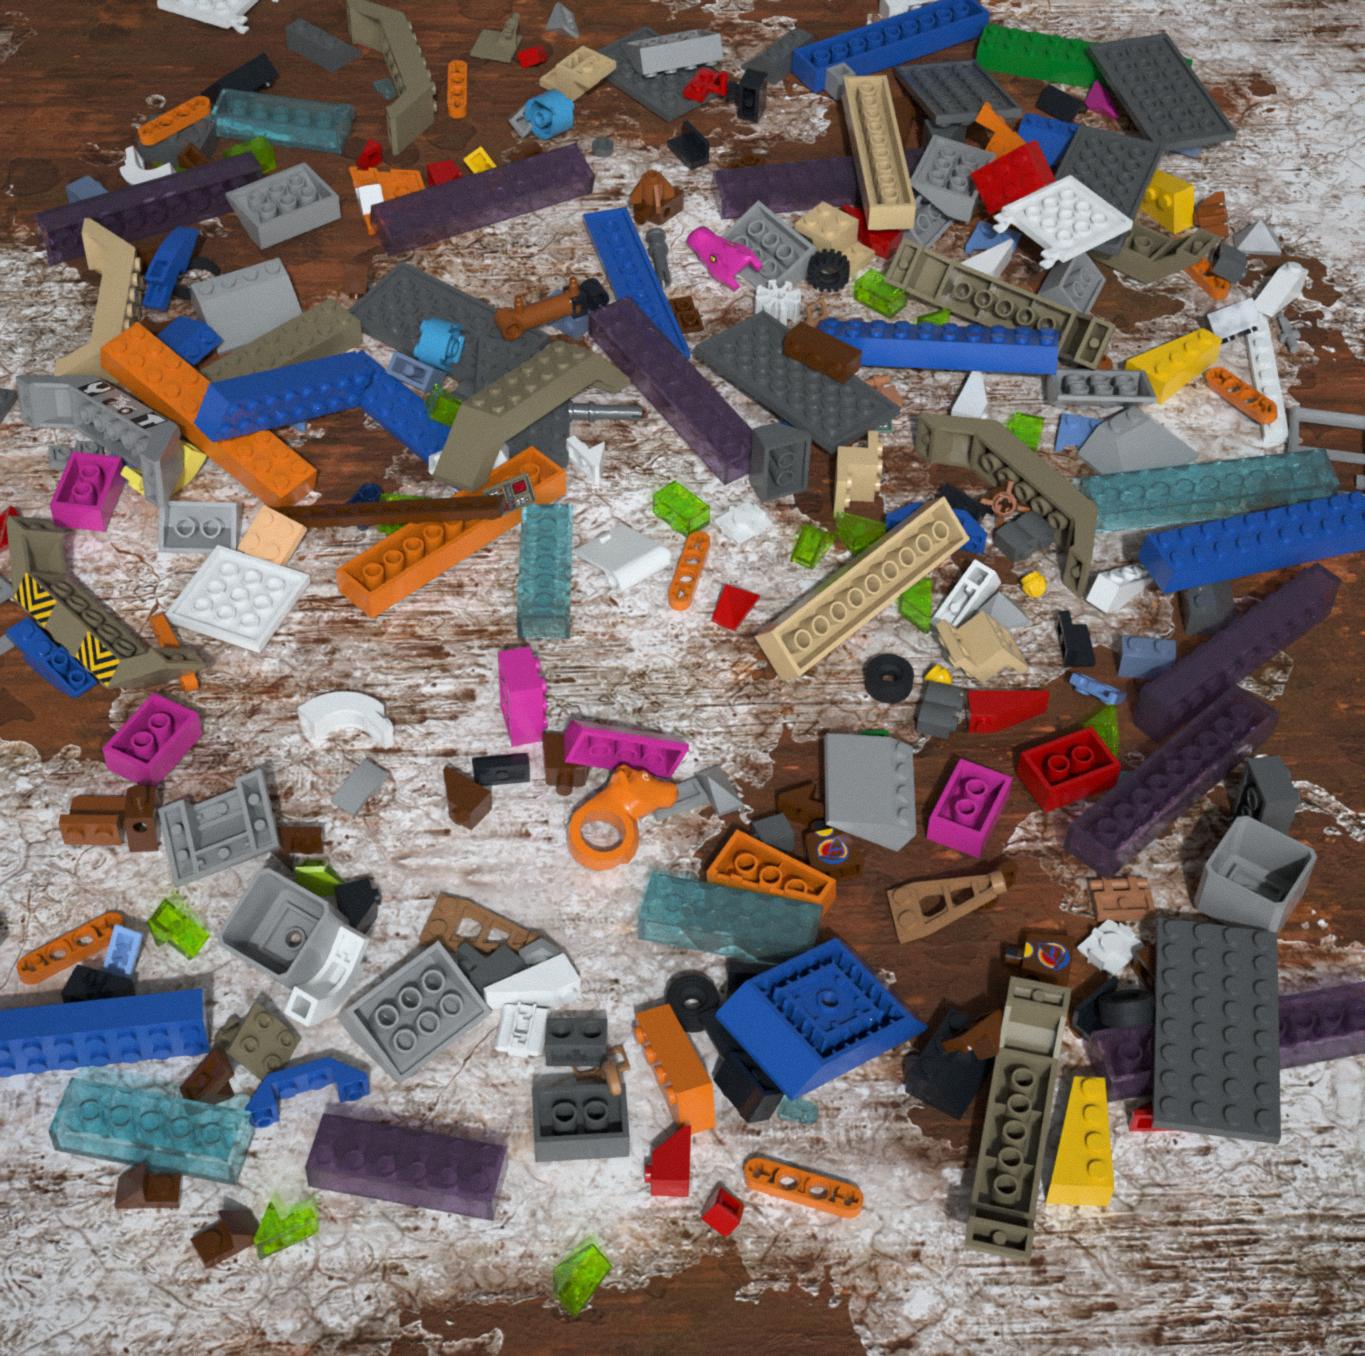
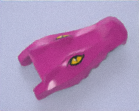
[687,226,763,292]

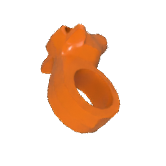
[566,764,679,871]

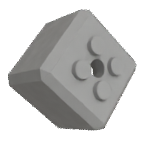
[1194,816,1317,935]
[217,868,350,991]

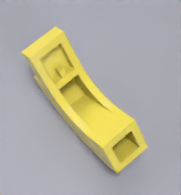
[120,440,207,496]

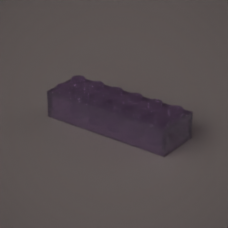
[305,1113,508,1221]

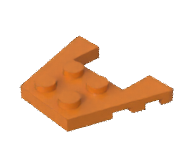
[975,101,1026,159]
[349,167,430,235]

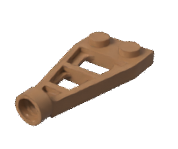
[887,870,1008,944]
[419,893,544,956]

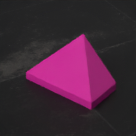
[1085,80,1120,119]

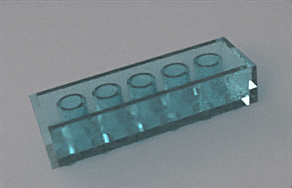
[210,88,352,154]
[517,504,573,639]
[638,872,823,965]
[48,1077,256,1186]

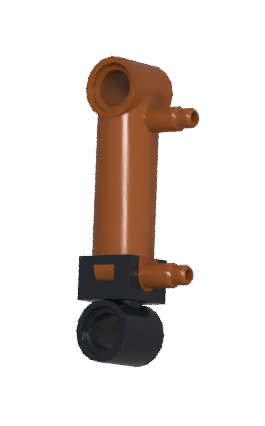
[493,276,610,341]

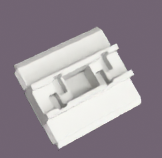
[714,501,773,544]
[1077,919,1145,976]
[494,1001,551,1058]

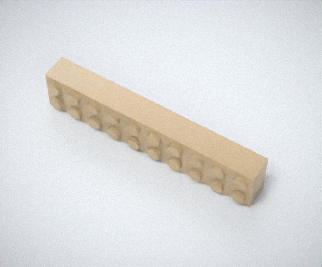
[842,75,916,231]
[754,496,970,681]

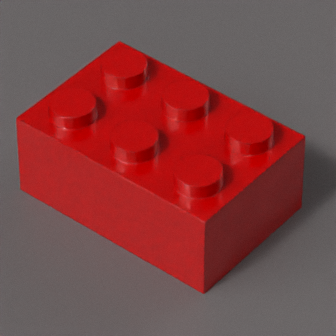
[970,139,1056,215]
[1016,726,1121,813]

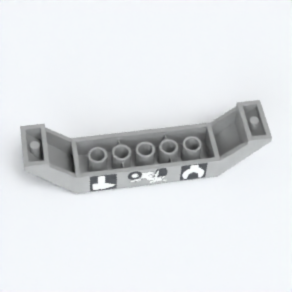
[15,375,183,509]

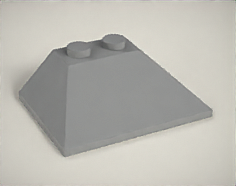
[1077,406,1199,498]
[158,768,281,888]

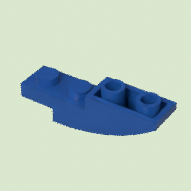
[142,226,199,312]
[6,617,97,699]

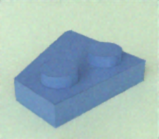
[965,221,1022,254]
[1055,413,1106,452]
[1069,672,1127,706]

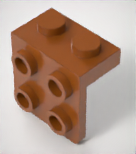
[59,796,126,845]

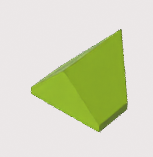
[295,858,346,897]

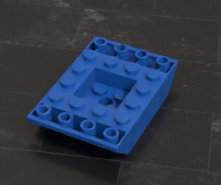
[715,938,928,1101]

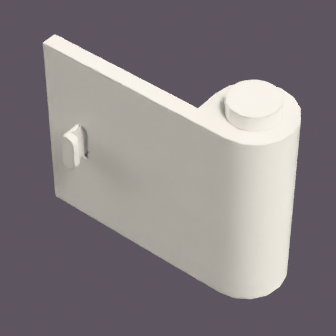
[574,524,671,594]

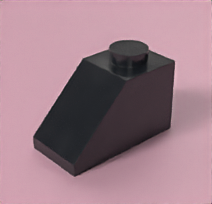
[334,878,381,934]

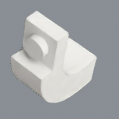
[119,146,183,200]
[297,691,394,750]
[284,924,370,1027]

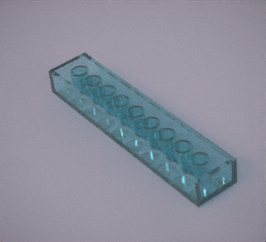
[1079,448,1340,534]

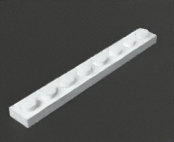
[1244,311,1289,443]

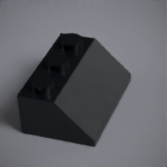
[200,52,279,110]
[905,1007,995,1121]

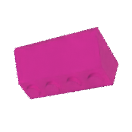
[564,719,689,779]

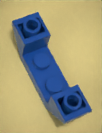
[884,502,987,554]
[244,1057,370,1130]

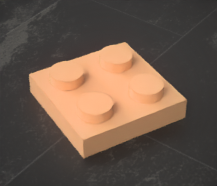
[237,505,307,567]

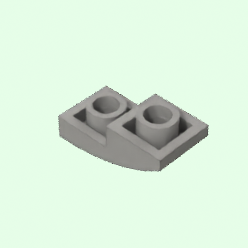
[48,440,103,470]
[331,759,389,818]

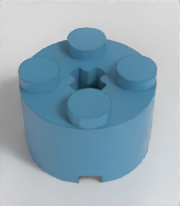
[525,89,574,140]
[414,317,465,372]

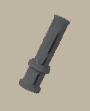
[646,228,672,287]
[568,401,642,423]

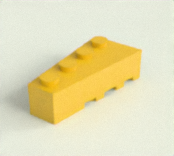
[1140,169,1194,235]
[1125,328,1222,405]
[1045,1076,1114,1206]

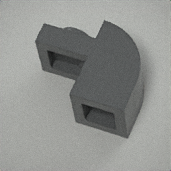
[457,942,525,996]

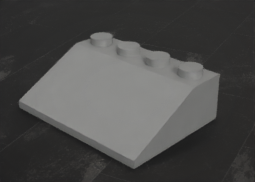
[621,29,723,77]
[910,134,997,223]
[225,162,341,250]
[721,200,818,289]
[190,257,302,356]
[1046,368,1157,408]
[824,733,916,852]
[337,940,492,1085]

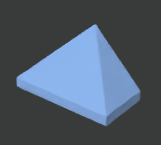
[102,924,144,979]

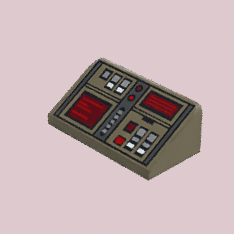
[482,472,536,516]

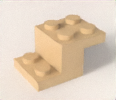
[540,46,616,101]
[794,201,875,279]
[833,431,883,518]
[936,610,1029,683]

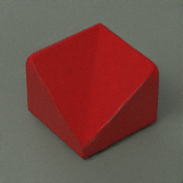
[517,45,548,68]
[356,138,382,171]
[701,1187,745,1237]

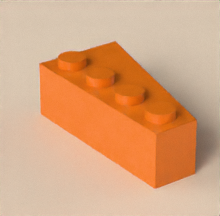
[706,830,836,919]
[632,1003,716,1135]

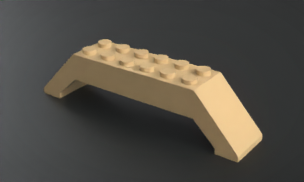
[54,218,145,386]

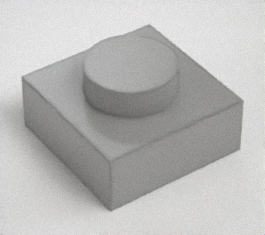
[519,938,561,967]

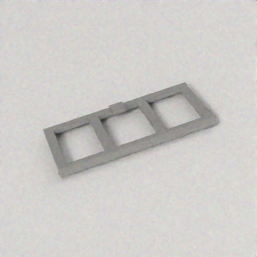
[1286,407,1365,506]

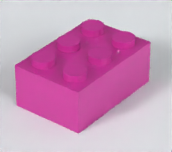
[50,451,126,532]
[497,646,548,747]
[102,693,202,787]
[926,758,1013,858]

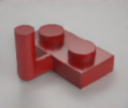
[683,68,728,103]

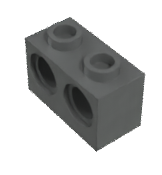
[545,1018,608,1067]

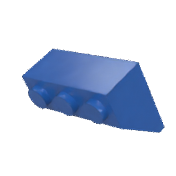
[1018,113,1080,169]
[156,316,222,368]

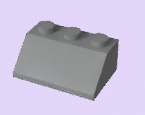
[903,189,956,249]
[1037,252,1106,315]
[159,501,242,554]

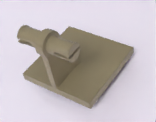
[470,12,523,63]
[208,1002,301,1082]

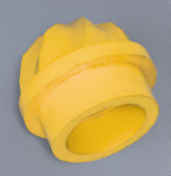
[1020,571,1047,597]
[924,664,952,687]

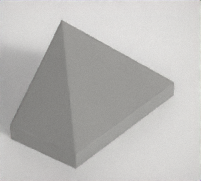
[545,2,580,39]
[507,97,533,138]
[1233,219,1281,256]
[972,592,1030,630]
[694,765,744,817]

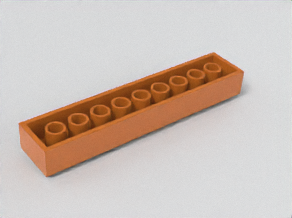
[100,322,317,507]
[336,446,566,619]

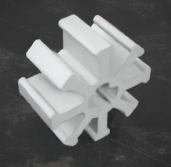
[754,279,801,326]

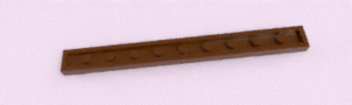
[270,495,507,529]

